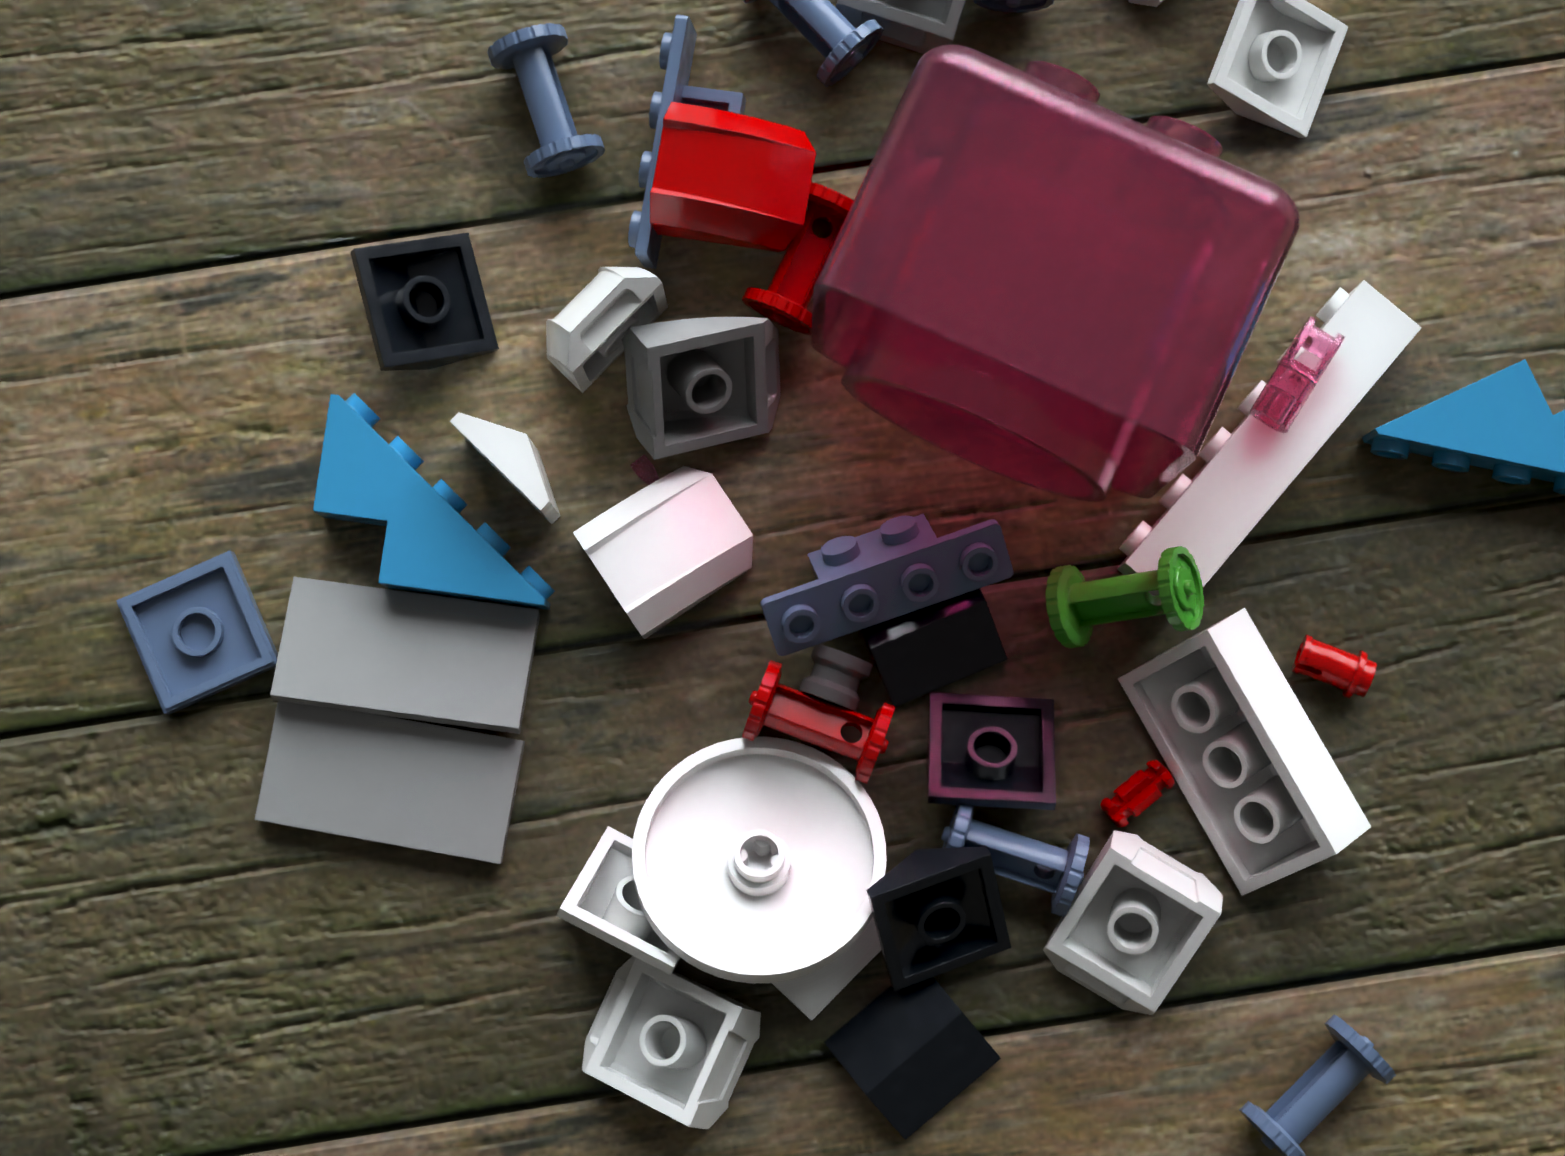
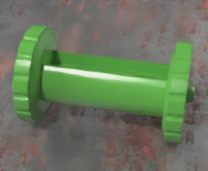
[1046,546,1204,648]

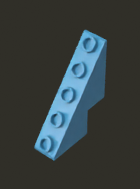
[1362,359,1565,495]
[313,393,555,610]

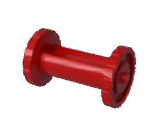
[742,182,871,336]
[742,660,895,785]

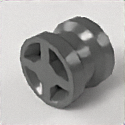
[798,644,873,712]

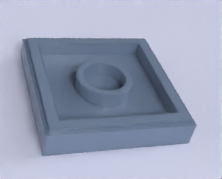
[116,550,278,715]

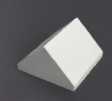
[556,826,680,975]

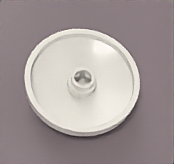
[632,737,887,984]

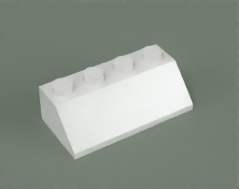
[1118,608,1371,896]

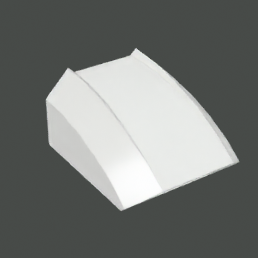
[546,267,668,393]
[573,466,753,639]
[1043,830,1223,1015]
[582,956,761,1130]

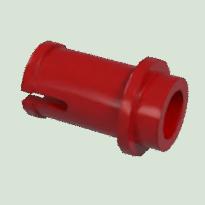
[1292,634,1377,699]

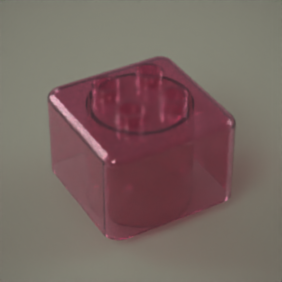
[811,44,1300,502]

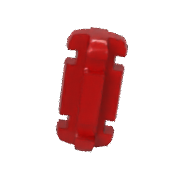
[1100,759,1175,827]

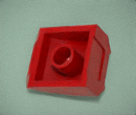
[650,102,816,252]

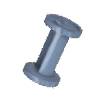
[742,0,884,87]
[487,23,605,178]
[941,805,1090,917]
[1239,1015,1396,1156]

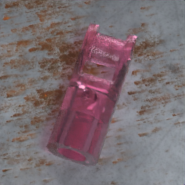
[1250,316,1345,433]

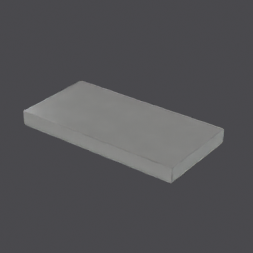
[270,577,540,734]
[254,701,525,864]

